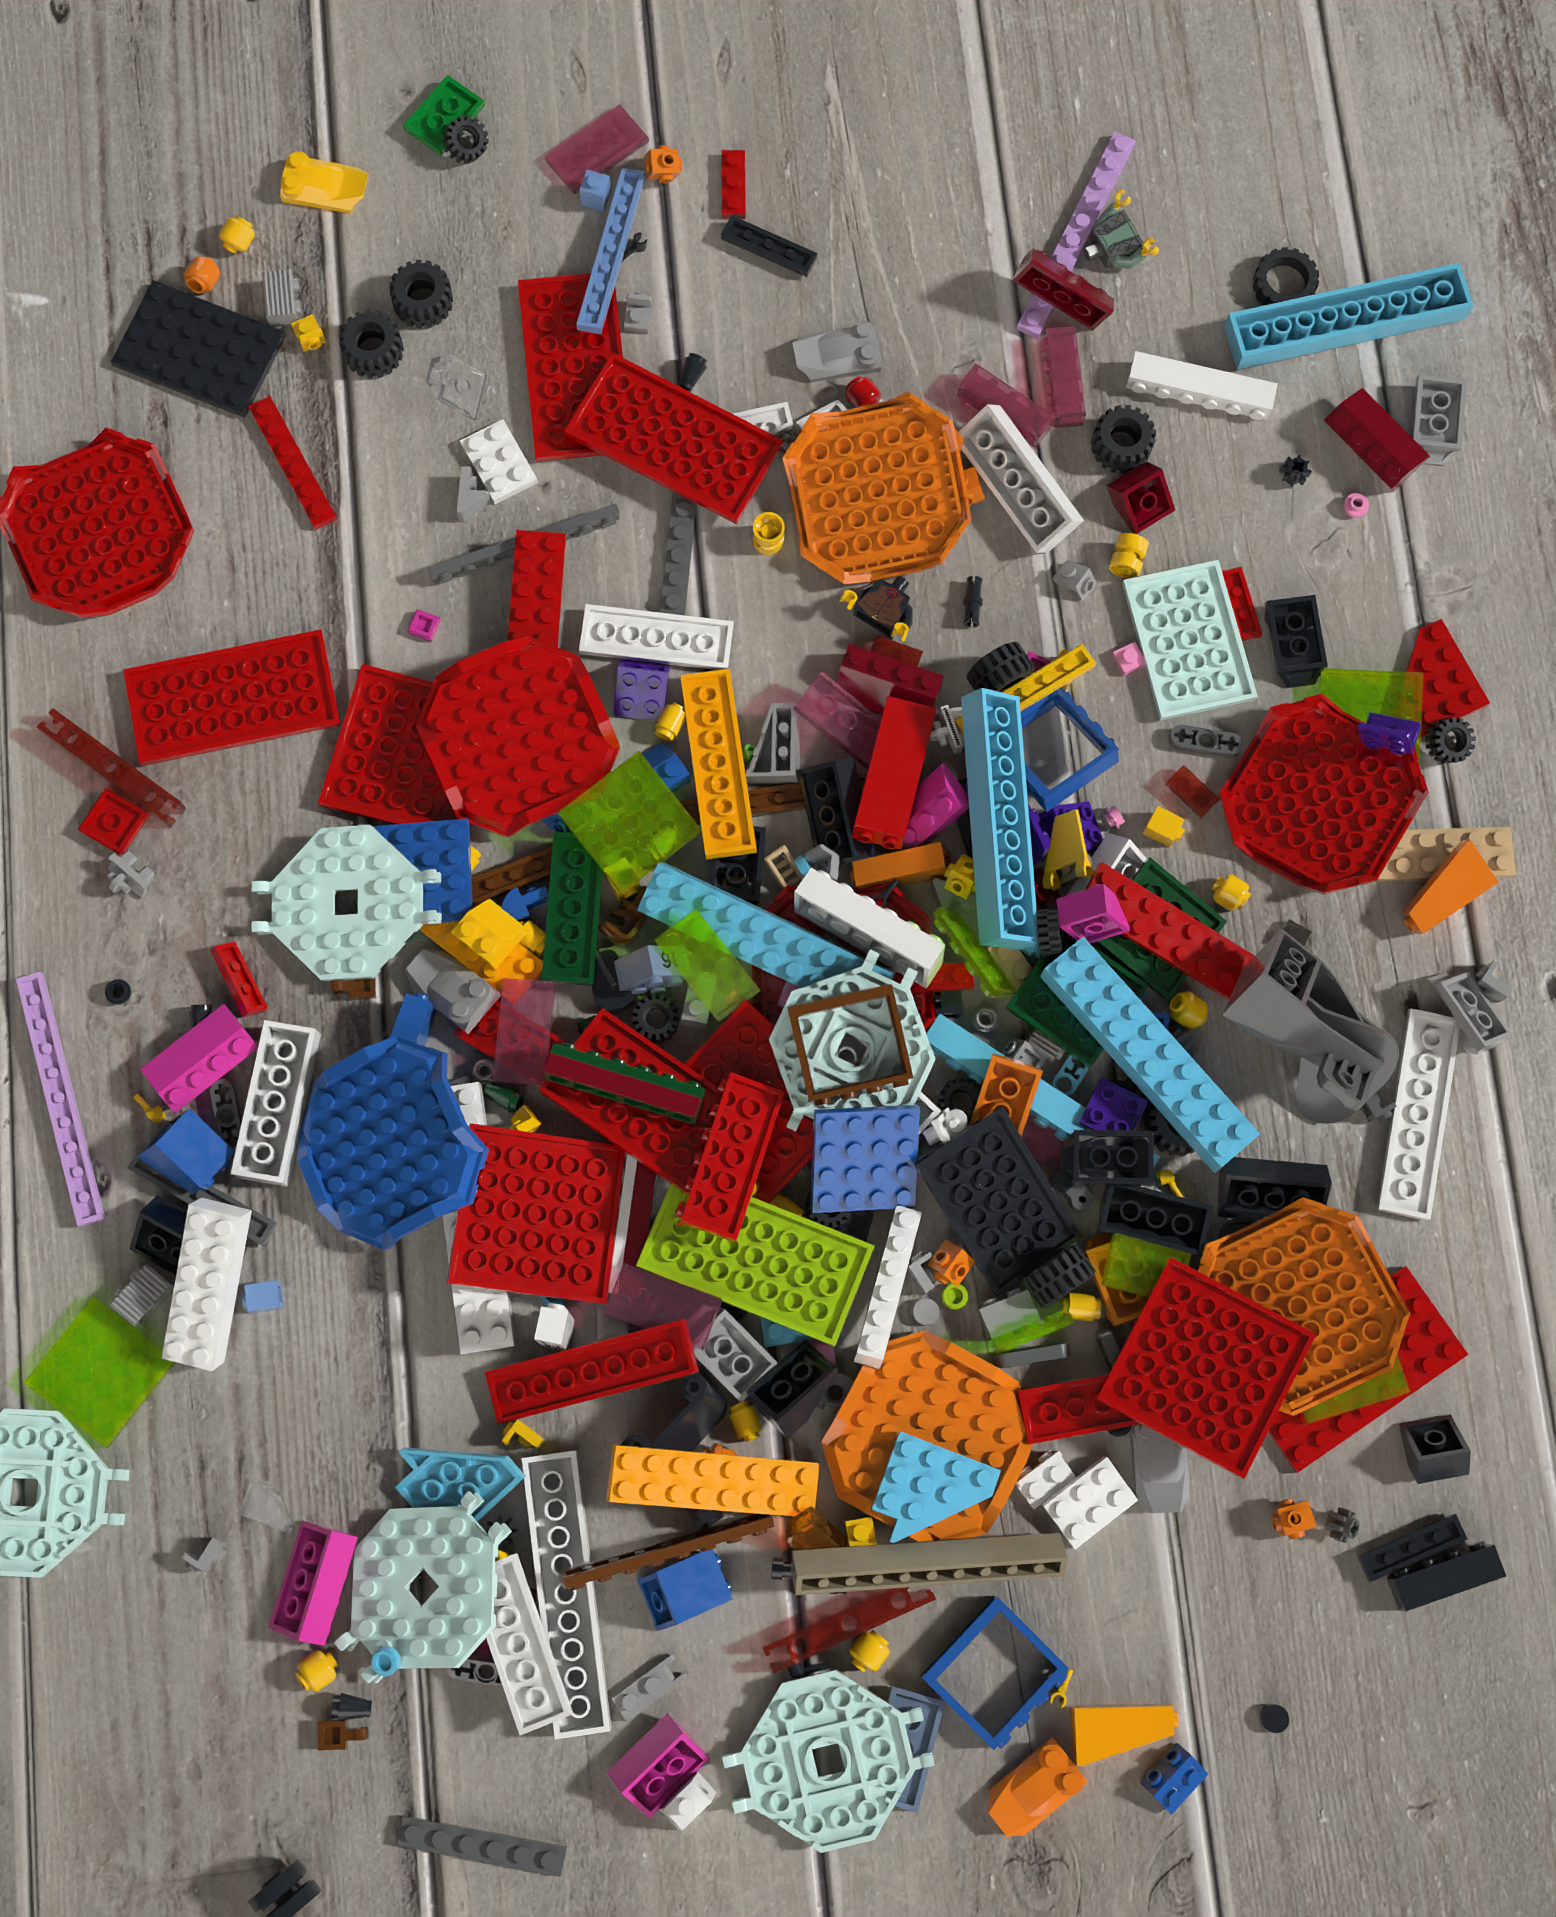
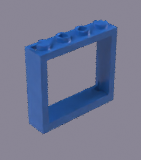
[1021,688,1119,812]
[921,1596,1069,1750]

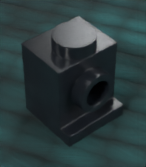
[934,990,962,1019]
[686,1508,724,1530]

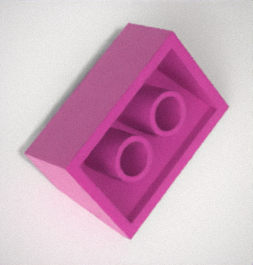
[903,763,969,849]
[606,1713,710,1818]

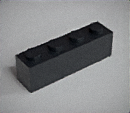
[1387,1541,1507,1612]

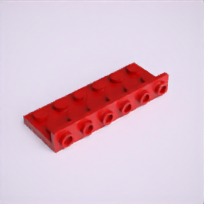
[675,1072,785,1242]

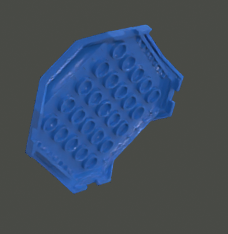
[297,1036,489,1250]

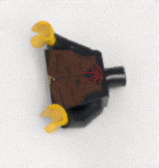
[839,576,913,641]

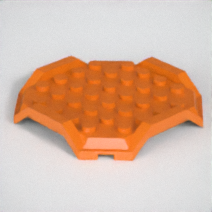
[782,392,972,585]
[1198,1197,1410,1416]
[820,1330,1033,1542]

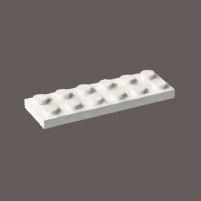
[579,604,734,670]
[486,1554,573,1735]

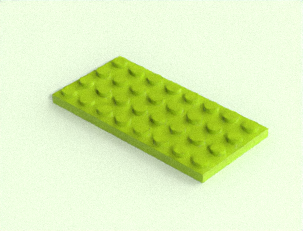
[636,1184,875,1347]

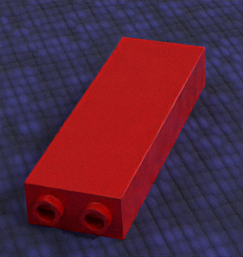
[852,696,936,850]

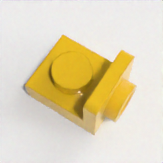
[291,314,326,352]
[509,1105,542,1133]
[501,1420,545,1449]

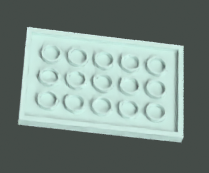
[1122,560,1258,721]

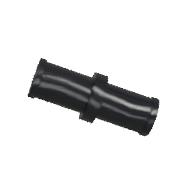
[963,576,983,628]

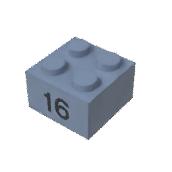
[614,945,692,994]

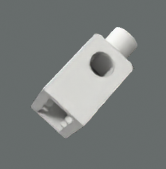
[659,1771,717,1831]

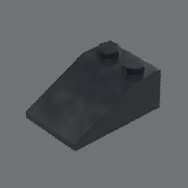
[746,1339,838,1439]

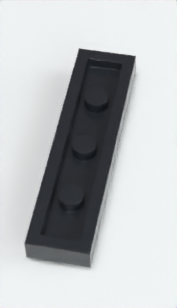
[721,215,818,277]
[1357,1514,1468,1582]

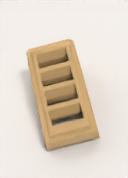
[763,845,804,890]

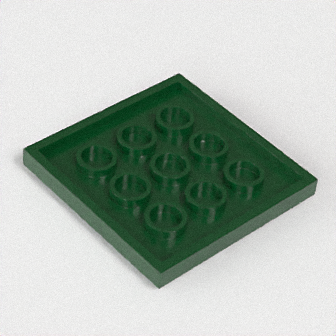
[1095,857,1227,1001]
[1005,929,1149,1069]

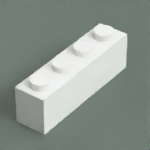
[534,1303,575,1351]

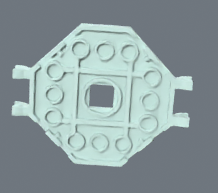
[252,825,442,981]
[769,949,935,1131]
[0,1408,130,1578]
[334,1491,512,1683]
[722,1669,934,1853]

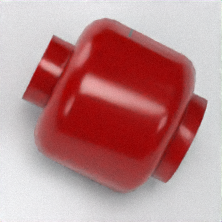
[845,376,881,408]

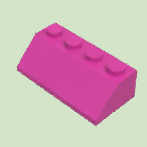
[140,1003,259,1113]
[268,1520,358,1646]

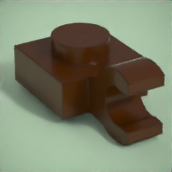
[331,977,376,1000]
[318,1720,368,1751]

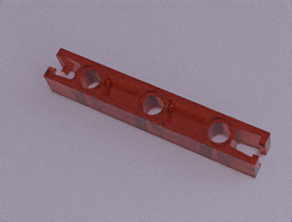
[37,708,186,828]
[762,1587,936,1674]

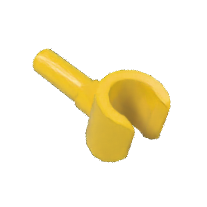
[134,1094,166,1123]
[1156,1169,1184,1198]
[1050,1669,1073,1708]

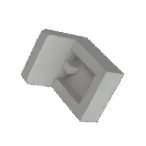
[1053,559,1096,600]
[804,844,840,881]
[1475,960,1513,1002]
[181,1537,227,1574]

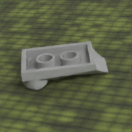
[792,321,882,383]
[1412,374,1467,466]
[405,948,501,1034]
[1427,972,1513,1055]
[686,1305,778,1403]
[1131,1424,1190,1513]

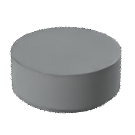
[912,1298,940,1326]

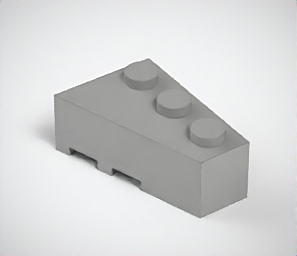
[745,703,801,785]

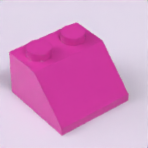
[1057,884,1130,943]

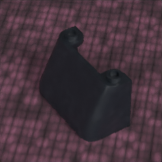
[621,1372,727,1451]

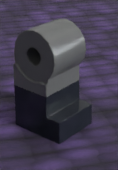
[1048,1168,1094,1213]

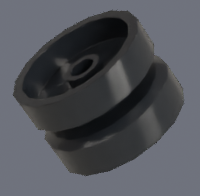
[248,1859,322,1917]

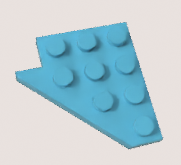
[871,1431,1001,1543]
[395,1447,526,1522]

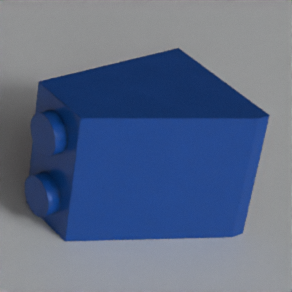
[138,1108,235,1194]
[637,1549,733,1631]

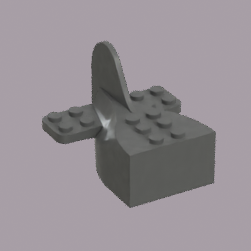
[1222,928,1399,1124]

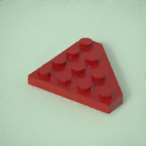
[1392,619,1490,740]

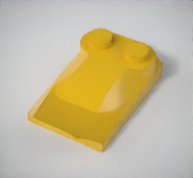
[280,151,369,214]

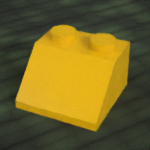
[451,899,529,970]

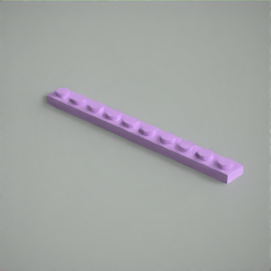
[1016,131,1136,339]
[16,971,106,1227]

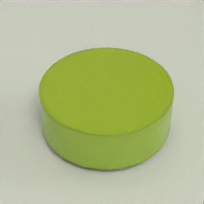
[941,1283,968,1310]

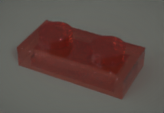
[871,635,923,667]
[1165,765,1220,819]

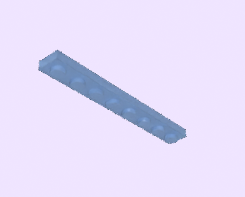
[577,168,645,334]

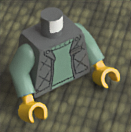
[1083,190,1159,269]

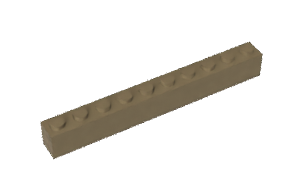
[791,1533,1067,1595]

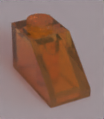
[786,1506,847,1550]

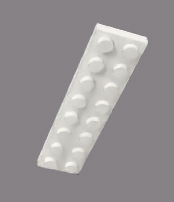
[1376,1009,1460,1221]

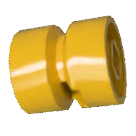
[752,512,784,555]
[1109,533,1149,579]

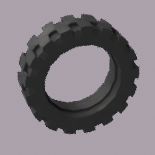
[1253,247,1319,306]

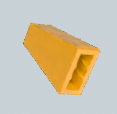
[1071,1704,1178,1766]

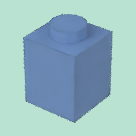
[580,170,611,212]
[241,1280,284,1314]

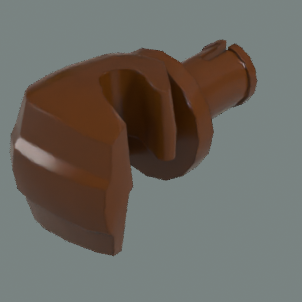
[598,885,647,945]

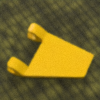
[1043,809,1094,890]

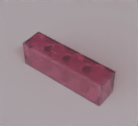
[1040,326,1086,428]
[957,363,1055,449]

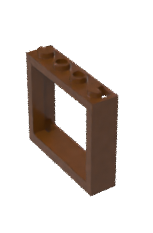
[788,984,914,1106]

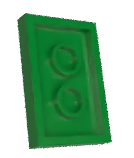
[403,75,485,156]

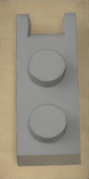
[612,1654,688,1722]

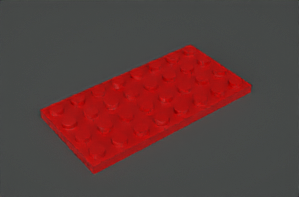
[518,273,623,462]
[564,352,784,524]
[123,629,341,766]
[539,1008,720,1195]
[1268,1266,1469,1473]

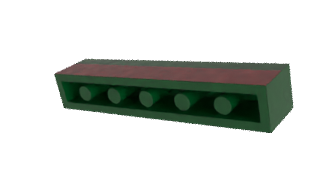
[543,1043,706,1125]

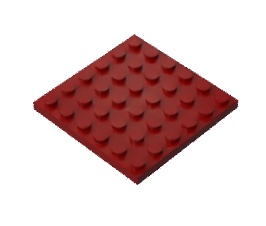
[318,664,471,826]
[685,999,813,1204]
[447,1123,625,1305]
[1096,1257,1317,1480]

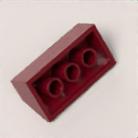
[1012,248,1114,330]
[1324,387,1431,492]
[832,644,944,715]

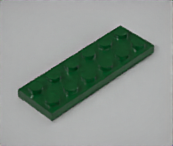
[541,831,605,986]

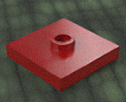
[77,788,150,855]

